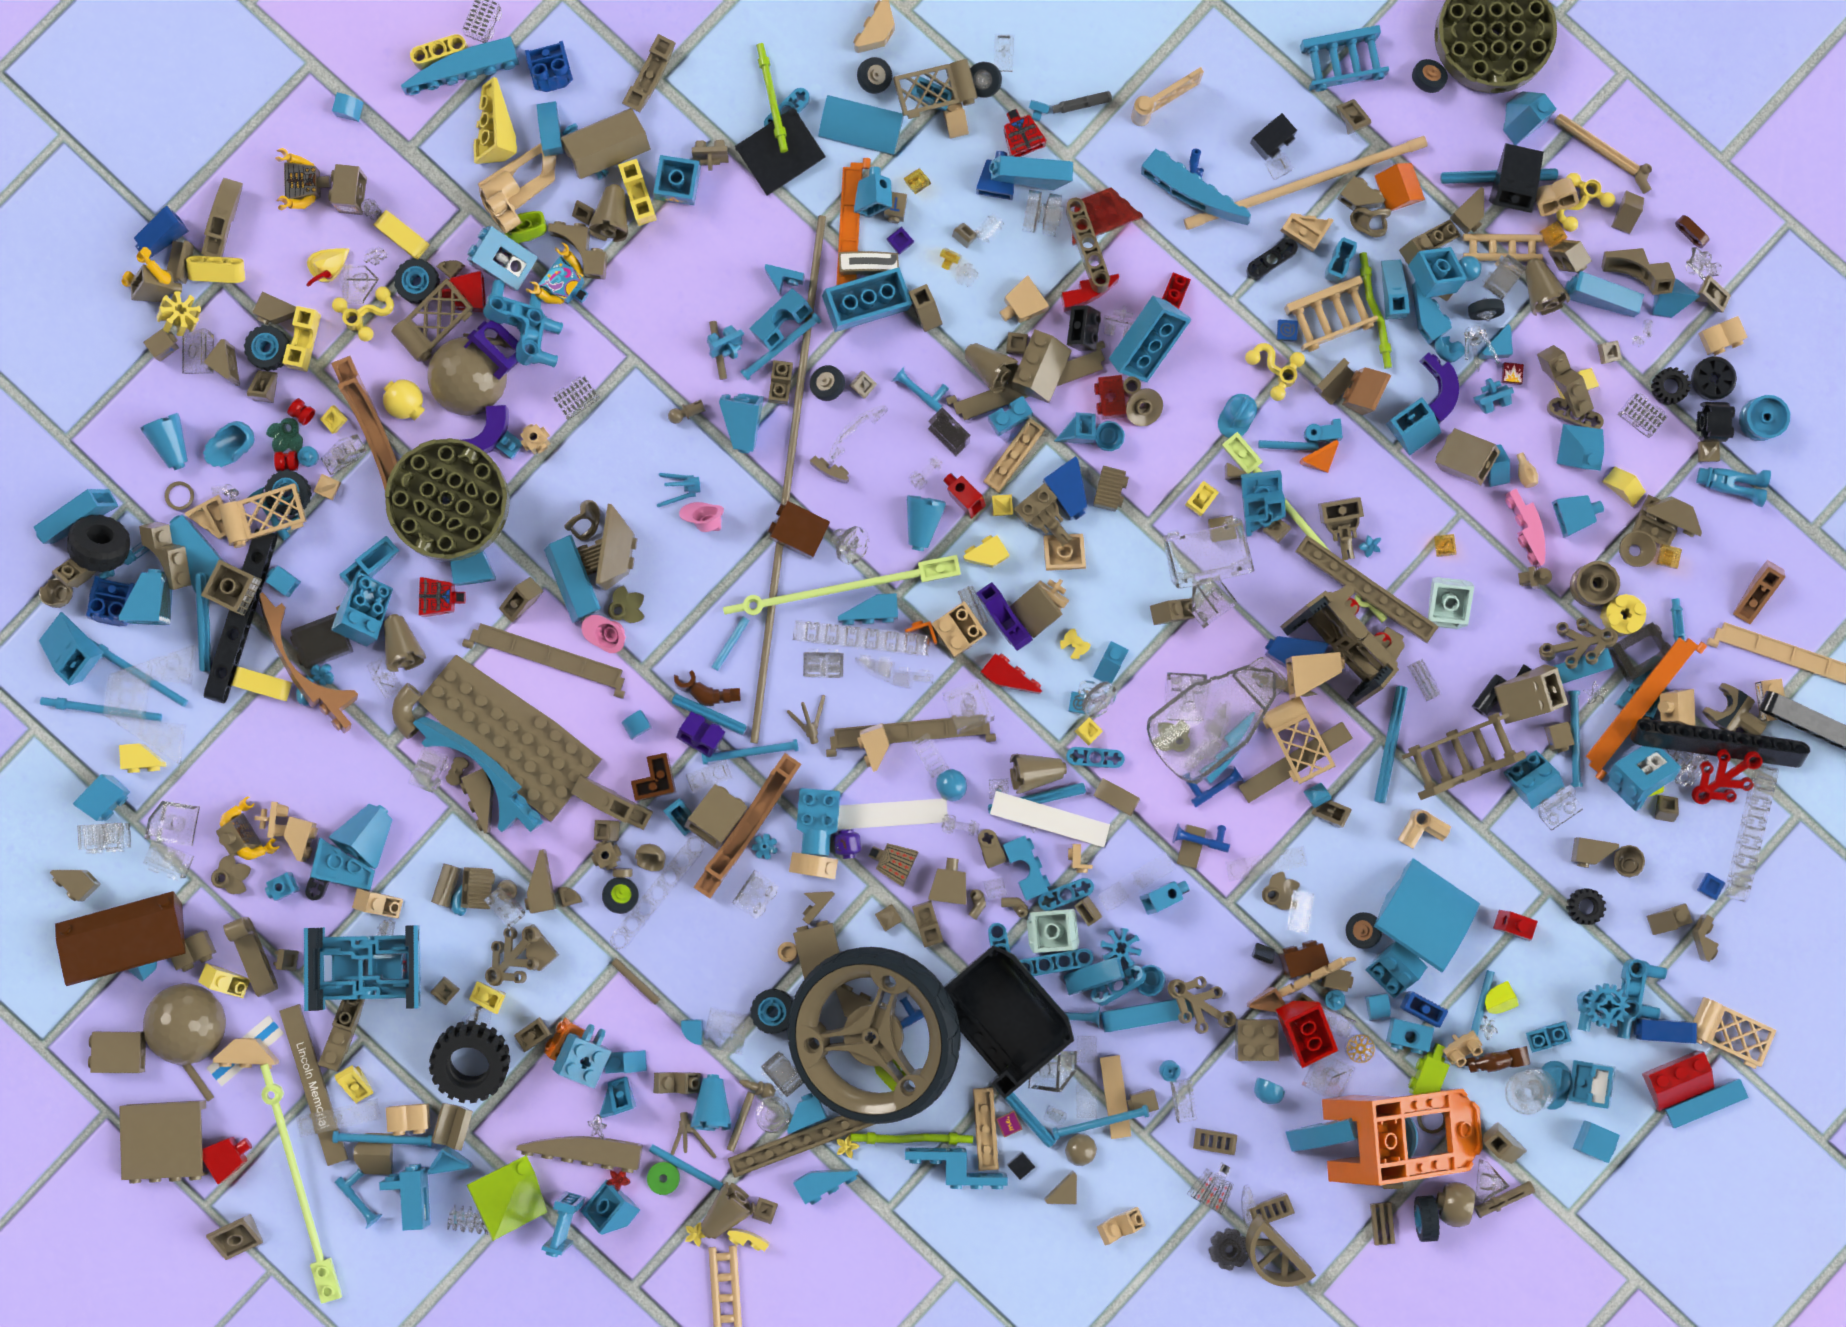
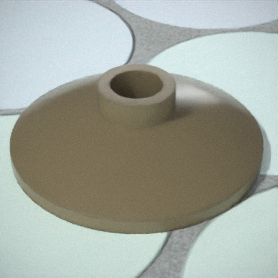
[1125,388,1163,426]

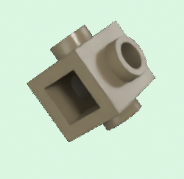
[591,840,622,871]

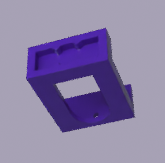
[464,320,519,380]

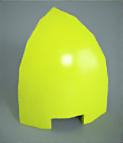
[1485,981,1519,1014]

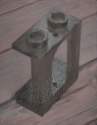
[928,407,971,457]
[1608,622,1671,682]

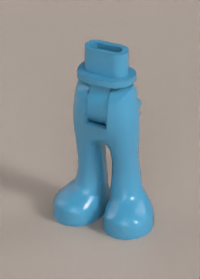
[1696,467,1771,507]

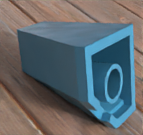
[1503,91,1557,145]
[719,393,764,453]
[329,804,393,869]

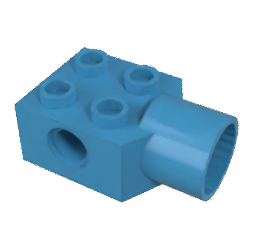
[796,788,841,855]

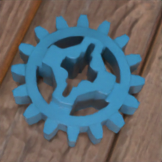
[1583,983,1630,1028]

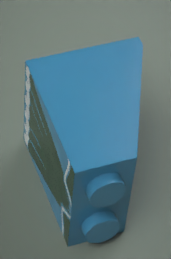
[119,569,172,625]

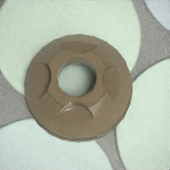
[1619,531,1657,567]

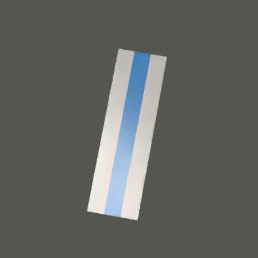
[207,1015,284,1086]

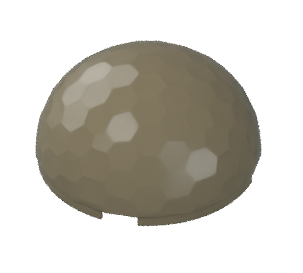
[427,337,507,416]
[143,983,226,1065]

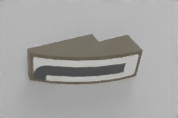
[838,251,899,276]

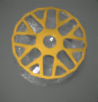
[1344,1034,1375,1063]

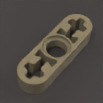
[1547,397,1604,429]

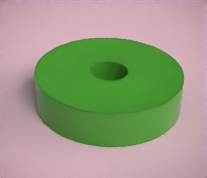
[647,1161,680,1195]

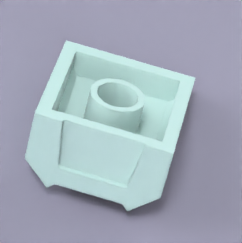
[1428,577,1475,629]
[1027,909,1080,953]

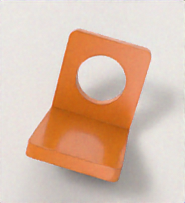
[905,621,937,646]

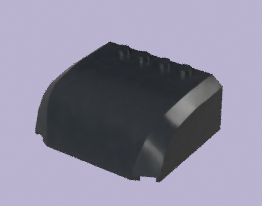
[943,945,1074,1099]

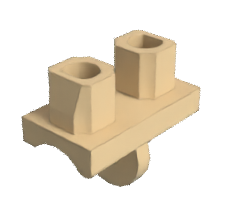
[1038,579,1069,610]
[254,801,289,838]
[1443,1030,1483,1068]

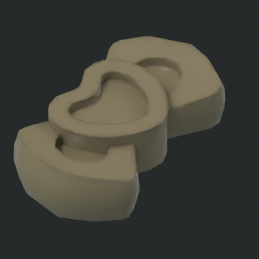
[445,757,469,786]

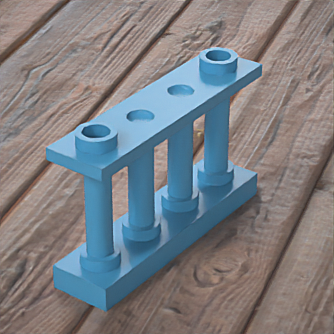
[1300,25,1389,92]
[541,1191,586,1257]

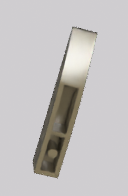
[516,1136,643,1173]

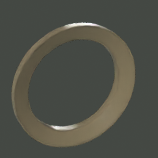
[165,481,194,510]
[1417,1112,1445,1134]

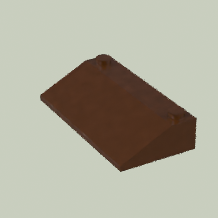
[55,891,186,986]

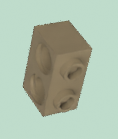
[1548,240,1592,273]

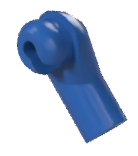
[1189,148,1204,178]

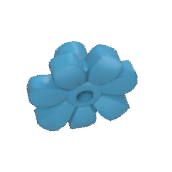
[310,664,334,686]
[752,834,778,859]

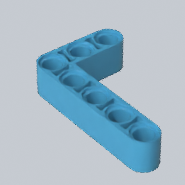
[988,923,1093,976]

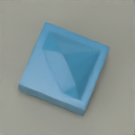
[1304,783,1332,808]

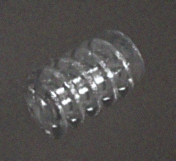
[447,1204,489,1235]

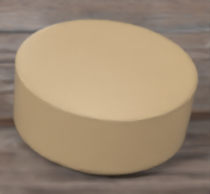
[778,942,798,962]

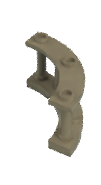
[1402,712,1527,800]

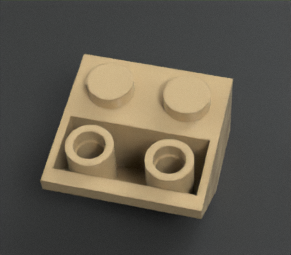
[931,601,987,658]

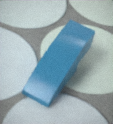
[537,101,564,156]
[339,536,399,588]
[1554,648,1614,684]
[1064,957,1125,996]

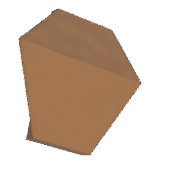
[1247,986,1286,1012]

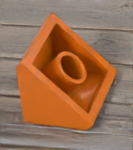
[1374,163,1425,211]

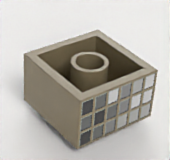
[201,559,262,616]
[1235,1019,1279,1061]

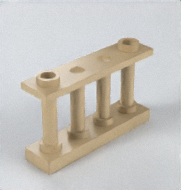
[1284,275,1378,352]

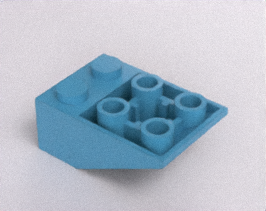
[331,572,393,647]
[39,612,104,686]

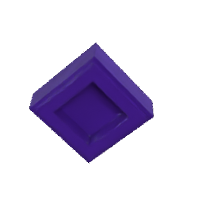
[886,226,914,255]

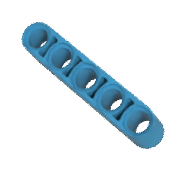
[1101,999,1195,1032]

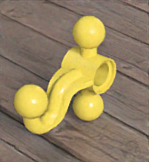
[1556,173,1616,232]
[332,286,394,342]
[1245,343,1305,401]

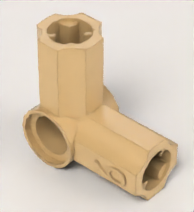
[1397,809,1451,849]

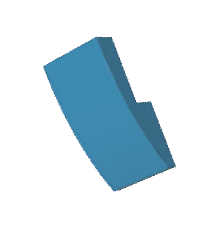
[1526,1021,1572,1053]

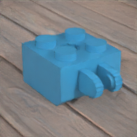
[552,1024,612,1089]

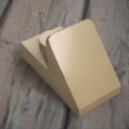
[942,96,969,139]

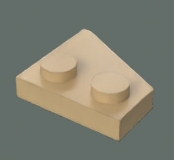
[1280,213,1334,252]
[184,495,227,540]

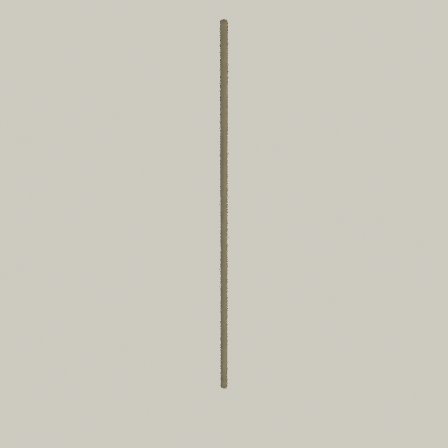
[750,215,826,744]

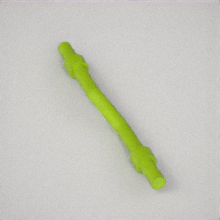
[756,43,788,153]
[1359,252,1392,369]
[850,1132,973,1145]

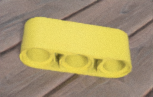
[410,34,468,70]
[373,210,430,259]
[186,256,245,283]
[231,666,293,702]

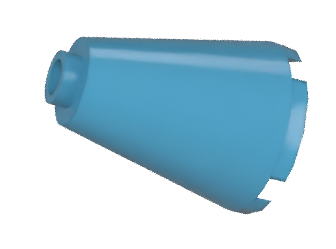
[140,413,188,471]
[906,495,946,551]
[690,1074,731,1131]

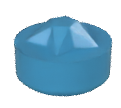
[298,446,319,467]
[1324,990,1345,1010]
[1159,1060,1181,1082]

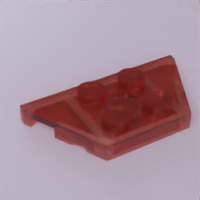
[1072,187,1143,246]

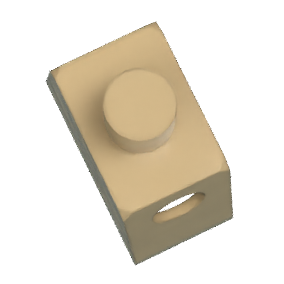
[999,276,1049,323]
[1658,689,1695,726]

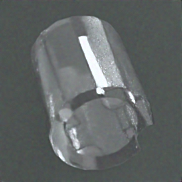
[361,198,382,220]

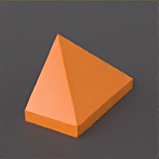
[1299,440,1339,473]

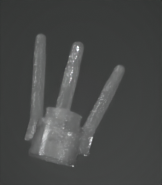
[1464,326,1500,372]

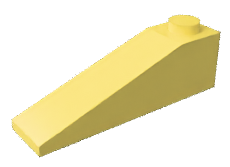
[473,77,517,164]

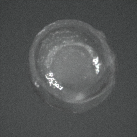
[755,1096,791,1133]

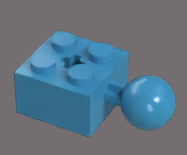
[1408,247,1482,298]

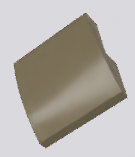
[1632,494,1678,548]
[1010,583,1063,638]

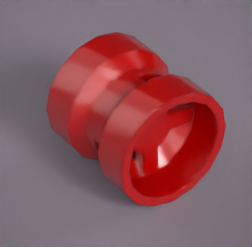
[287,398,316,426]
[274,451,299,472]

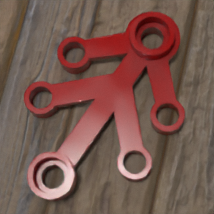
[1691,749,1763,804]

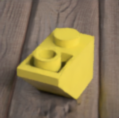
[963,535,1010,568]
[119,743,166,773]
[198,963,250,998]

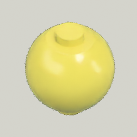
[383,379,425,421]

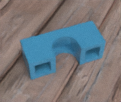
[749,288,813,351]
[1002,835,1050,901]

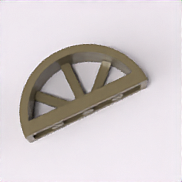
[1245,1213,1316,1287]

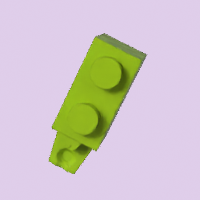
[1408,1043,1450,1094]

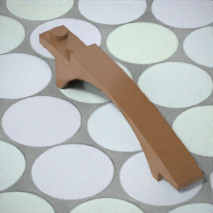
[331,355,398,490]
[259,592,358,734]
[693,753,802,899]

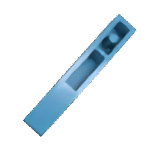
[401,36,520,95]
[1141,149,1251,225]

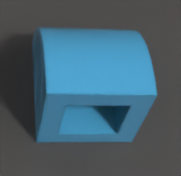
[332,92,364,122]
[621,710,652,740]
[1365,993,1391,1020]
[681,1019,703,1045]

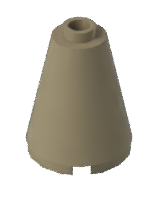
[589,184,628,242]
[1525,258,1570,316]
[965,343,1019,394]
[384,614,426,672]
[1010,753,1067,794]
[701,1182,756,1239]

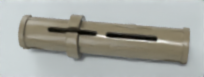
[1474,1181,1535,1218]

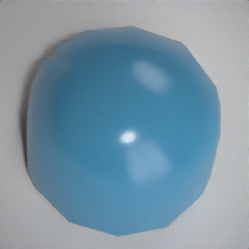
[1434,336,1466,363]
[1095,421,1125,451]
[936,769,967,802]
[1135,965,1166,997]
[1254,1077,1285,1104]

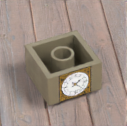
[328,164,367,215]

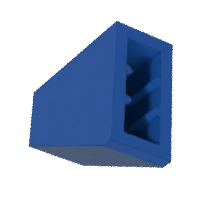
[134,206,189,258]
[1042,456,1087,520]
[1265,636,1329,668]
[1633,1019,1697,1044]

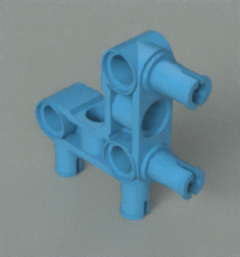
[483,280,563,368]
[1577,959,1667,1039]

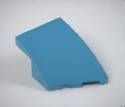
[1241,470,1286,536]

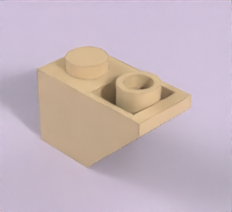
[857,723,889,772]
[283,816,318,862]
[352,888,403,919]

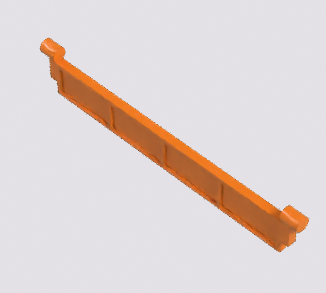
[836,158,871,286]
[1585,637,1707,781]

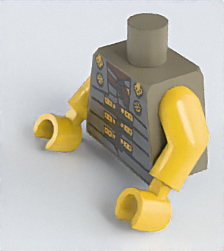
[275,148,331,211]
[121,247,182,302]
[216,796,280,860]

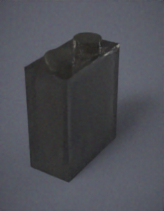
[290,613,354,669]

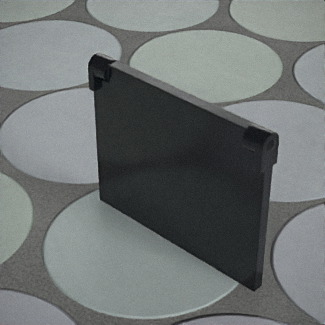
[734,107,826,196]

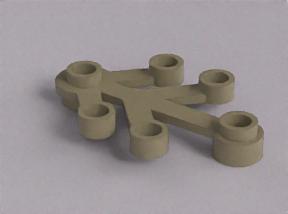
[1539,617,1618,669]
[485,926,541,986]
[1167,976,1236,1034]

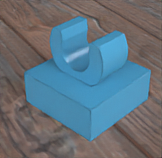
[1029,100,1051,121]
[496,431,523,459]

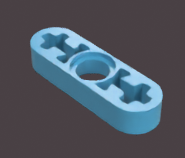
[764,88,810,127]
[1066,747,1125,768]
[1038,878,1094,911]
[1091,965,1146,1006]

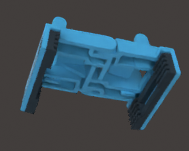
[304,925,421,1011]

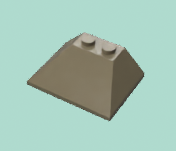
[595,503,638,591]

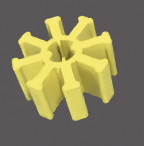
[156,291,201,336]

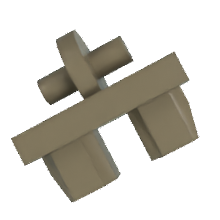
[692,140,729,171]
[1518,566,1552,589]

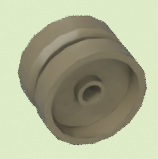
[1570,561,1620,607]

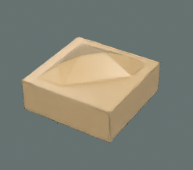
[313,474,341,501]

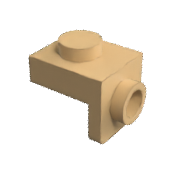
[1068,844,1093,873]

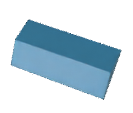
[544,535,601,623]

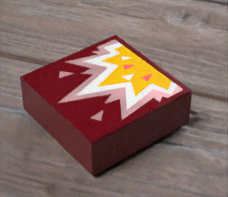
[1501,362,1524,385]

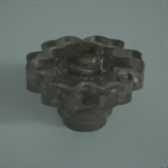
[1208,1227,1248,1271]

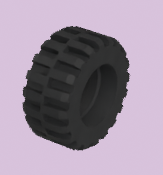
[429,1021,510,1104]

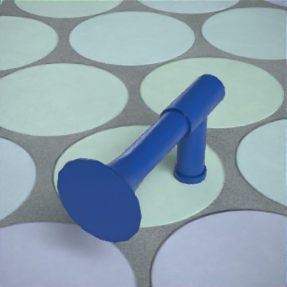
[1186,766,1245,808]
[1172,823,1230,853]
[871,996,924,1038]

